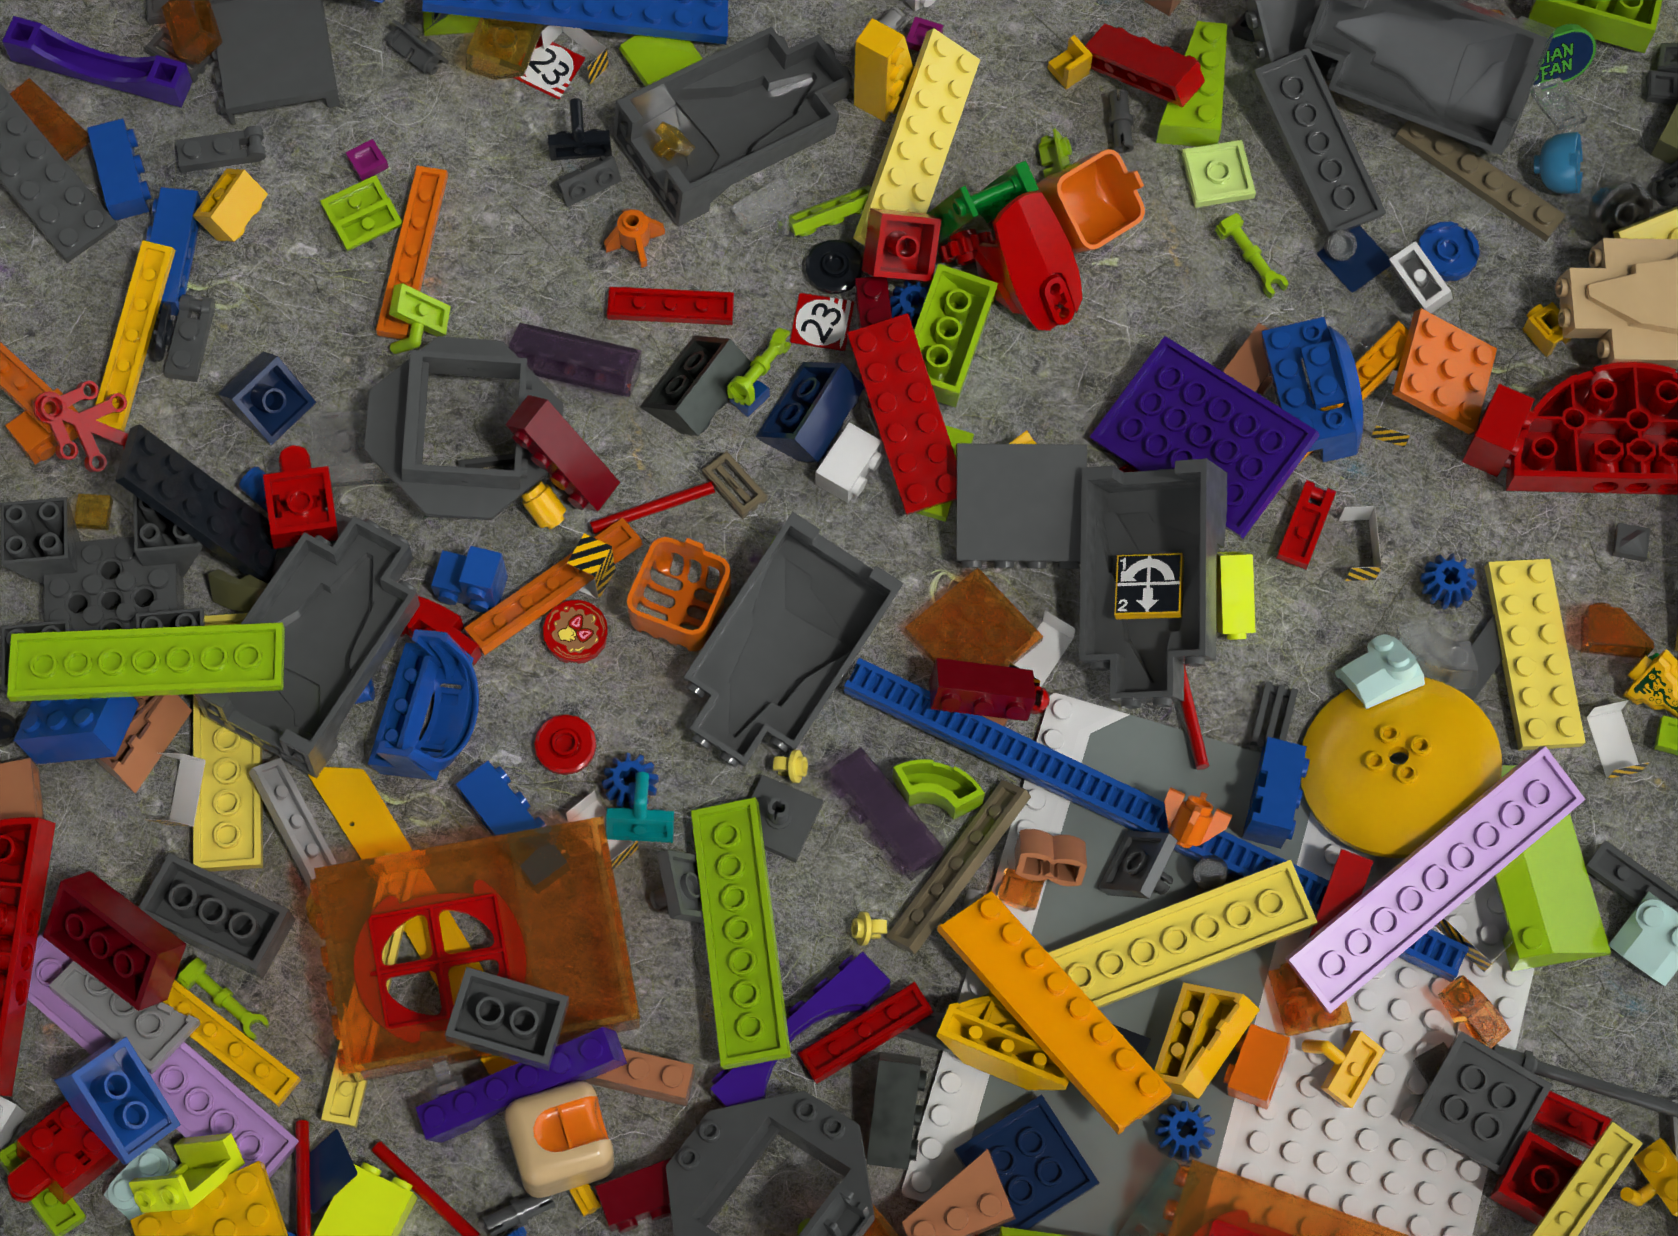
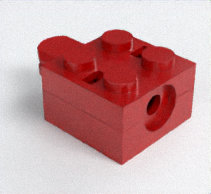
[263,445,339,549]
[7,1101,118,1205]

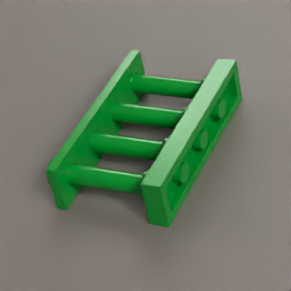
[927,160,1039,244]

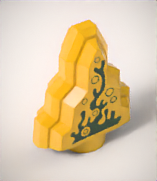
[1623,649,1678,718]

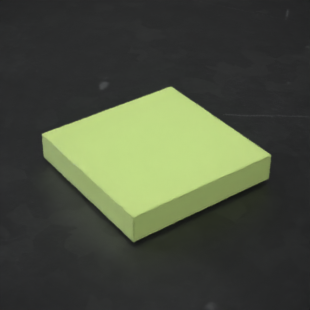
[1181,140,1256,208]

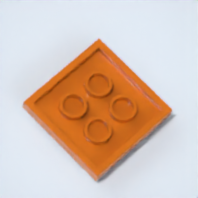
[1392,308,1497,434]

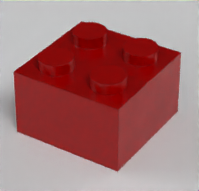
[862,208,941,282]
[1462,384,1536,477]
[1489,1131,1582,1225]

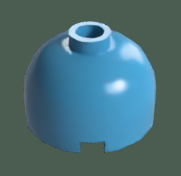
[1534,132,1583,194]

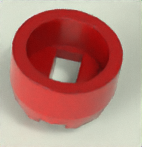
[1031,686,1050,714]

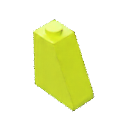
[1216,551,1256,640]

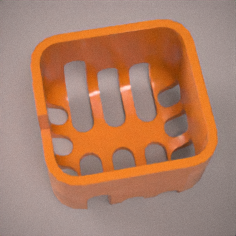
[627,537,731,652]

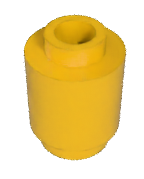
[521,480,566,529]

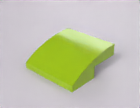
[619,35,703,87]
[320,175,403,251]

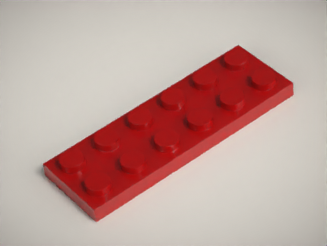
[847,313,957,516]

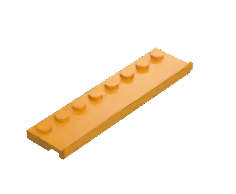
[937,891,1172,1135]

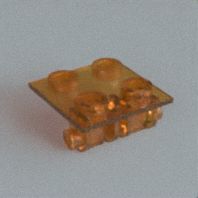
[1268,962,1352,1037]

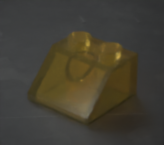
[466,18,544,80]

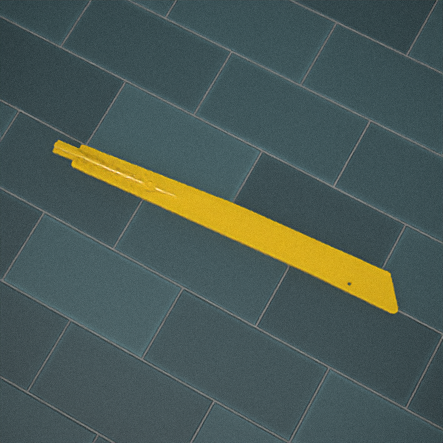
[307,767,601,1217]

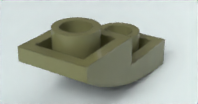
[208,569,268,613]

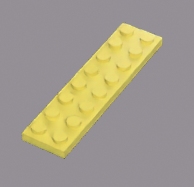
[853,28,980,246]
[193,613,263,872]
[1049,860,1318,1009]

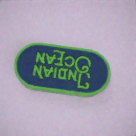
[1531,24,1596,93]

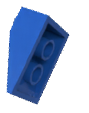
[54,1037,181,1165]

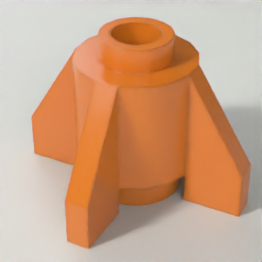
[604,208,665,268]
[1164,787,1232,848]

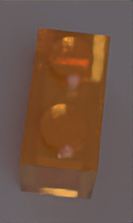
[161,0,223,64]

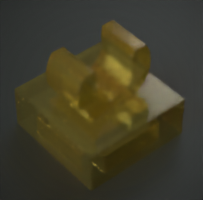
[653,122,695,161]
[74,493,113,530]

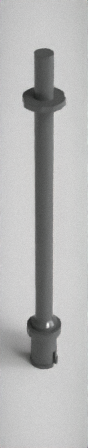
[1492,1043,1678,1118]

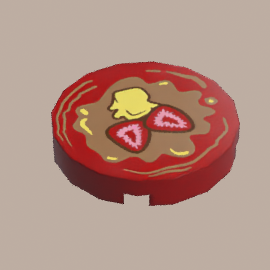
[543,599,608,664]

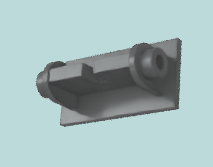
[387,19,449,75]
[554,155,622,207]

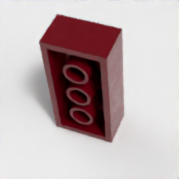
[43,871,186,1011]

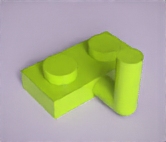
[389,283,451,354]

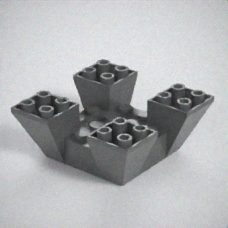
[1,494,205,691]

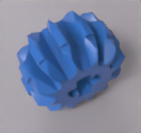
[890,280,931,329]
[1420,553,1477,610]
[602,752,659,809]
[1154,1101,1215,1162]

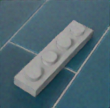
[249,758,342,889]

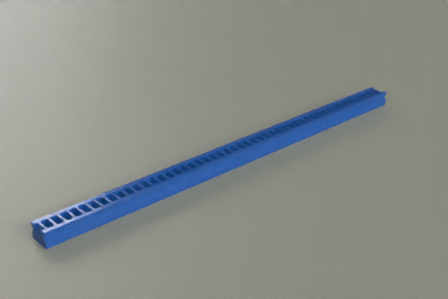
[844,658,1469,983]

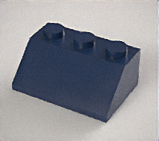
[756,362,864,462]

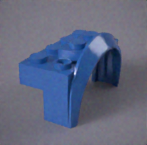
[1262,317,1364,462]
[368,629,479,781]

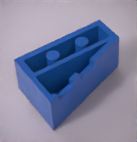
[1242,737,1310,849]

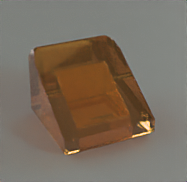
[997,868,1044,912]

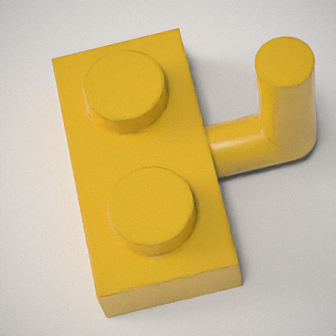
[1302,1030,1385,1108]
[1620,1138,1678,1217]

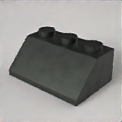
[641,335,751,436]

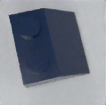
[218,351,316,445]

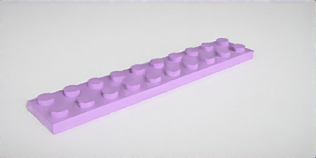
[1285,746,1586,1013]
[28,930,299,1179]

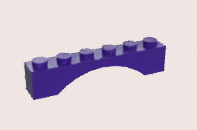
[2,16,193,108]
[710,951,891,1108]
[415,1027,627,1143]

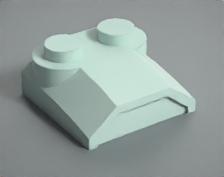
[1335,634,1425,709]
[1609,891,1678,986]
[104,1144,178,1220]

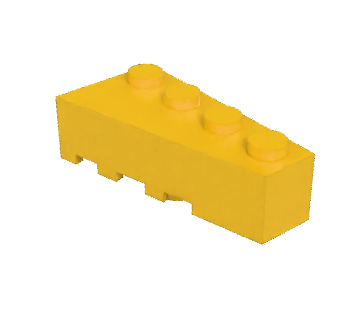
[854,18,914,122]

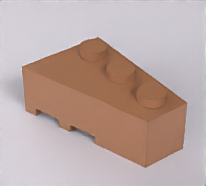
[902,1149,1016,1236]

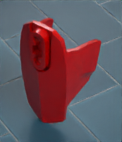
[975,191,1083,331]

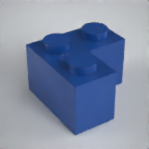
[431,546,508,613]

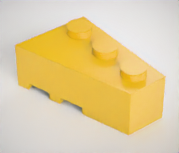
[1154,982,1260,1099]

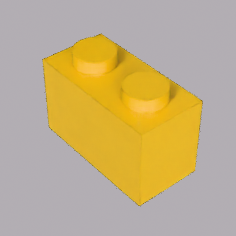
[193,168,268,242]

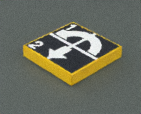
[1114,553,1184,619]

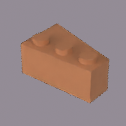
[95,695,192,794]

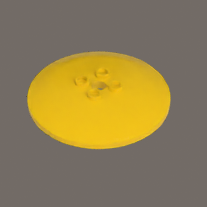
[1300,677,1502,858]

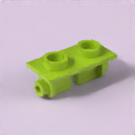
[1038,128,1072,178]

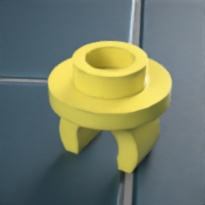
[773,750,808,783]
[851,912,887,946]

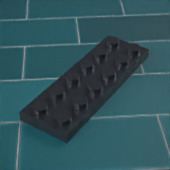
[115,424,278,583]

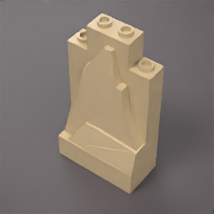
[1555,238,1678,369]

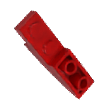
[400,596,482,665]

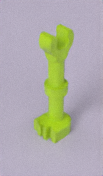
[1215,213,1289,299]
[727,327,791,406]
[177,957,270,1042]

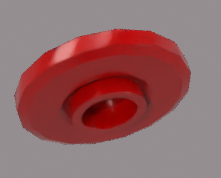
[534,714,597,775]

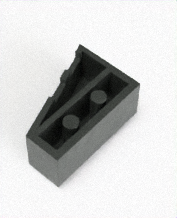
[866,1052,927,1170]

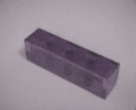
[509,322,642,397]
[828,747,944,881]

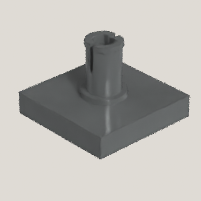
[752,775,823,863]
[1099,831,1178,899]
[650,849,704,924]

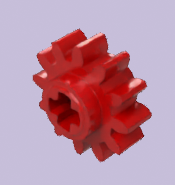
[938,229,993,266]

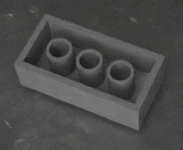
[139,853,296,979]

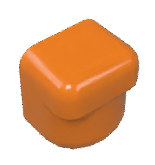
[1037,149,1145,254]

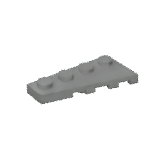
[49,961,200,1074]

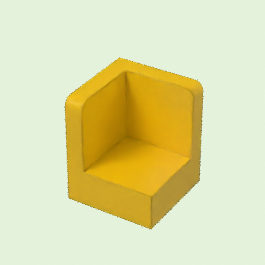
[1047,35,1093,89]

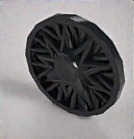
[806,240,863,294]
[153,302,173,361]

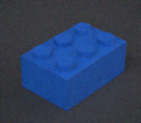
[14,697,139,764]

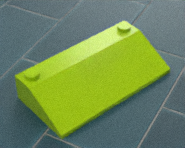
[1494,765,1611,972]

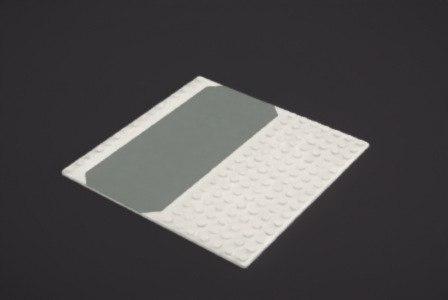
[902,693,1534,1236]

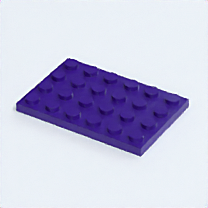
[1090,336,1320,539]

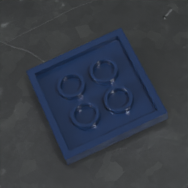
[954,1094,1099,1230]

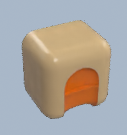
[504,1081,614,1198]

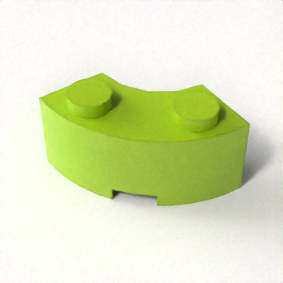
[892,759,985,820]

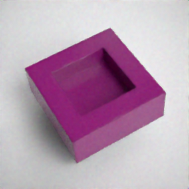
[906,16,944,52]
[346,139,389,181]

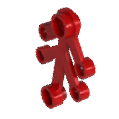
[33,381,129,472]

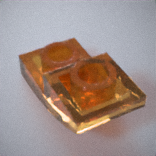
[1438,975,1511,1048]

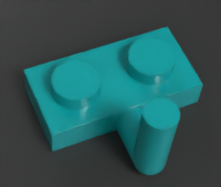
[606,772,674,843]

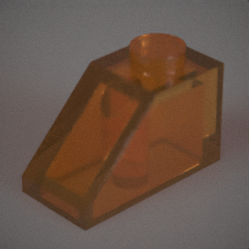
[1580,602,1654,659]

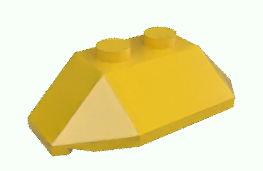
[936,995,1069,1090]

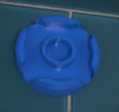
[1418,221,1480,281]

